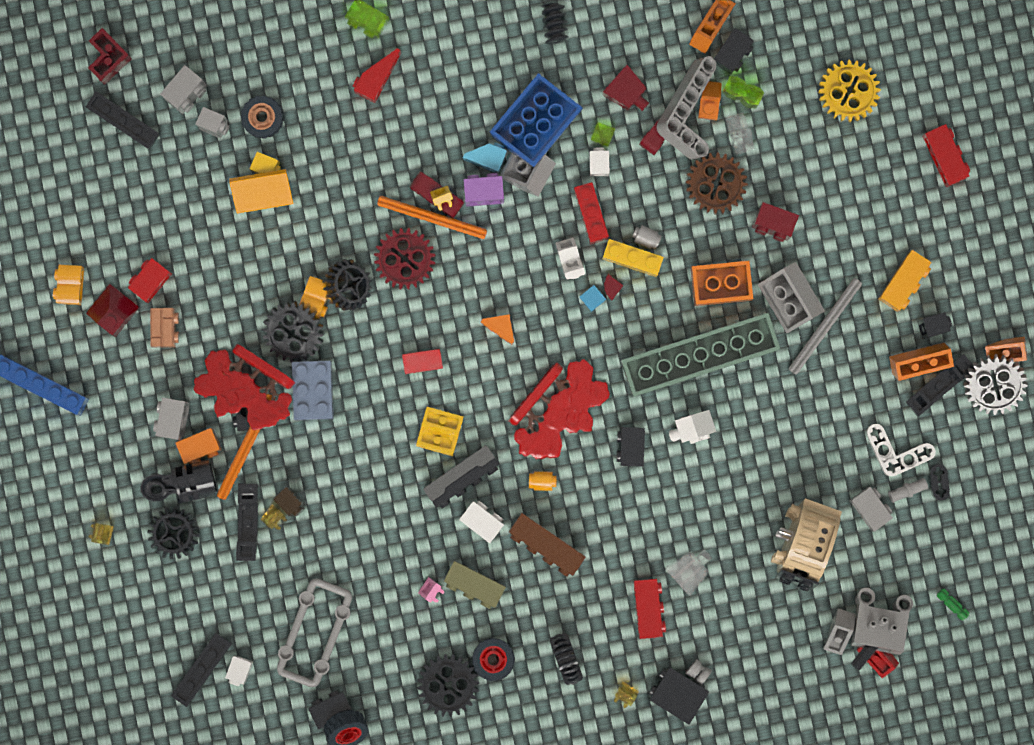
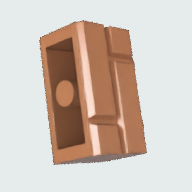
[150,308,179,348]

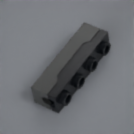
[423,445,499,509]

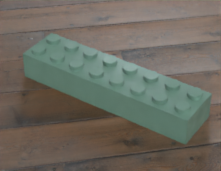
[621,313,780,398]

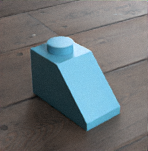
[463,143,507,174]

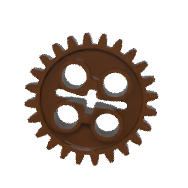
[685,152,748,215]

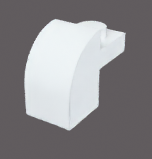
[555,238,585,279]

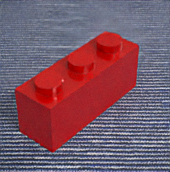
[922,124,970,188]
[574,182,609,245]
[633,578,666,639]

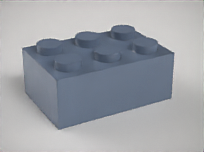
[292,361,334,421]

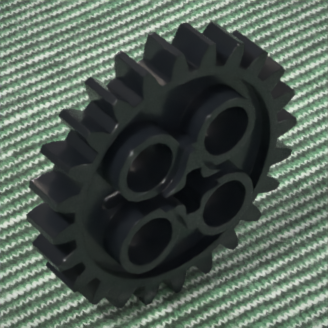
[262,300,325,363]
[417,654,480,717]

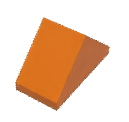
[481,314,514,345]

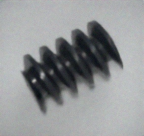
[541,3,569,45]

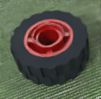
[472,638,515,681]
[323,710,369,745]

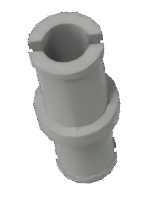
[888,478,928,503]

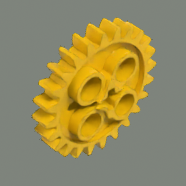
[818,60,881,122]

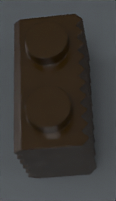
[273,487,305,516]

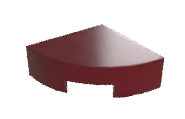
[604,274,623,301]

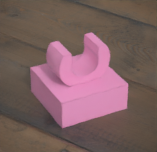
[418,577,444,603]

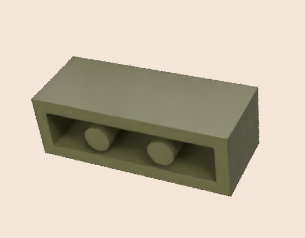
[444,561,506,609]

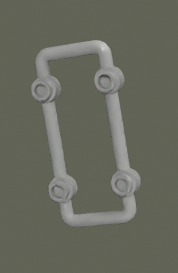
[277,578,352,687]

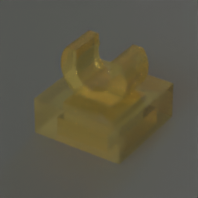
[261,504,287,530]
[88,523,114,545]
[614,682,639,708]

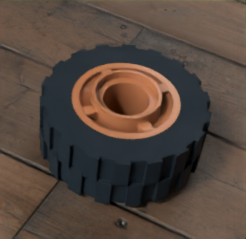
[241,95,284,139]

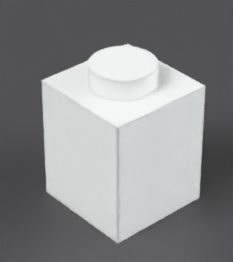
[589,148,609,176]
[225,655,253,686]

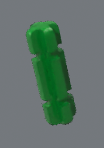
[936,588,970,621]

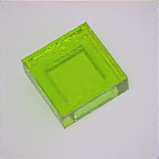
[591,122,615,147]

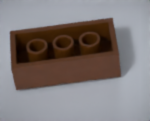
[509,513,586,577]

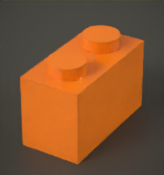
[176,428,222,465]

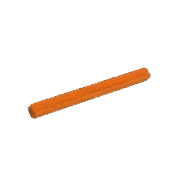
[377,196,487,239]
[217,394,275,500]

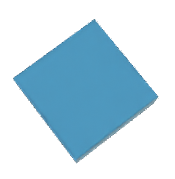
[579,285,606,312]

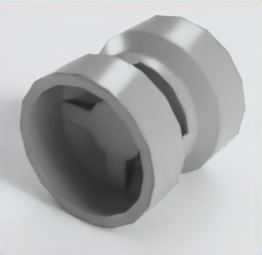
[685,659,712,686]

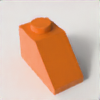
[985,337,1027,362]

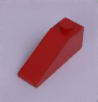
[353,48,401,103]

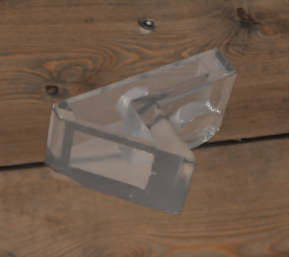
[725,112,754,155]

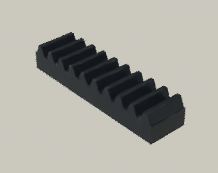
[85,91,160,150]
[171,632,232,707]

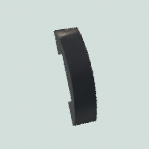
[906,354,975,417]
[236,484,258,561]

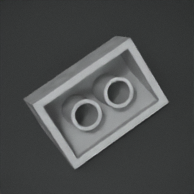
[758,262,825,334]

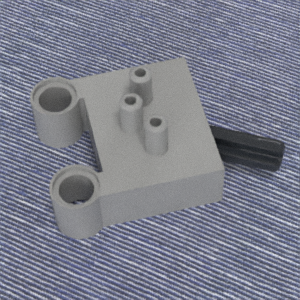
[851,588,913,670]

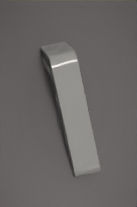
[657,56,716,159]

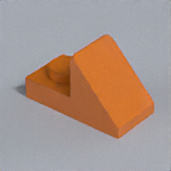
[698,81,722,121]

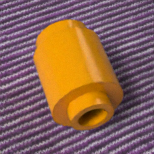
[529,471,557,491]

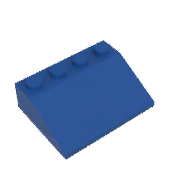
[490,73,583,167]

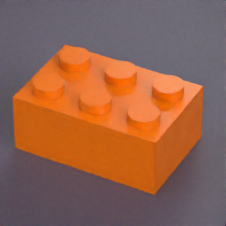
[690,261,753,306]

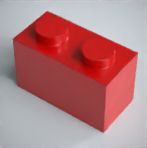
[128,258,172,304]

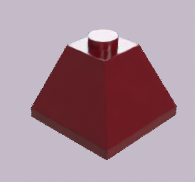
[86,284,140,337]

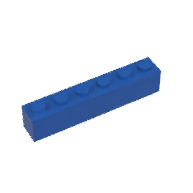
[0,354,89,416]

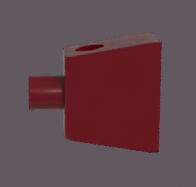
[602,65,649,111]

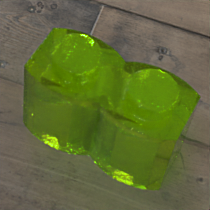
[345,0,390,39]
[722,76,764,109]

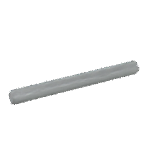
[789,278,862,374]

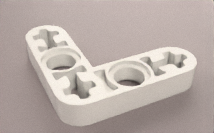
[866,424,936,476]

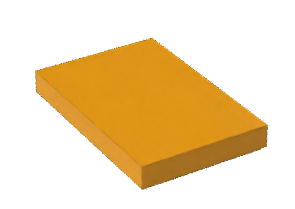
[229,169,293,214]

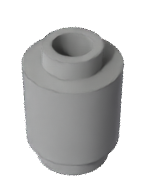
[632,225,662,250]

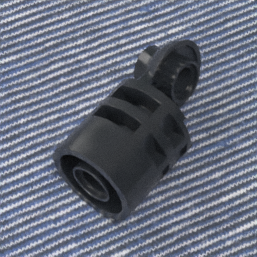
[140,459,217,504]

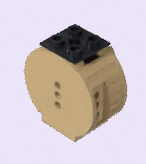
[771,499,842,592]

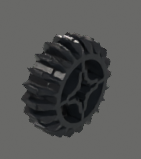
[322,259,373,311]
[147,507,200,559]
[550,633,583,685]

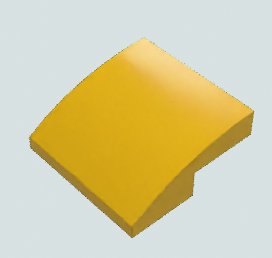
[416,407,464,456]

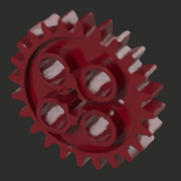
[374,228,436,290]

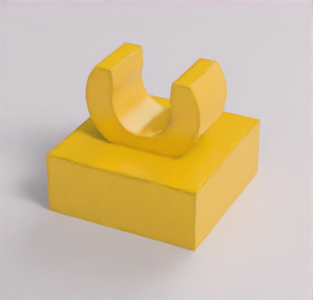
[430,185,453,211]

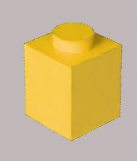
[250,152,281,174]

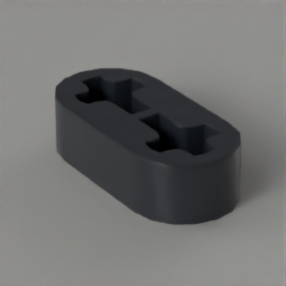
[929,464,950,500]

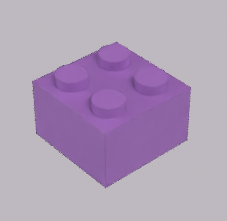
[464,173,504,207]

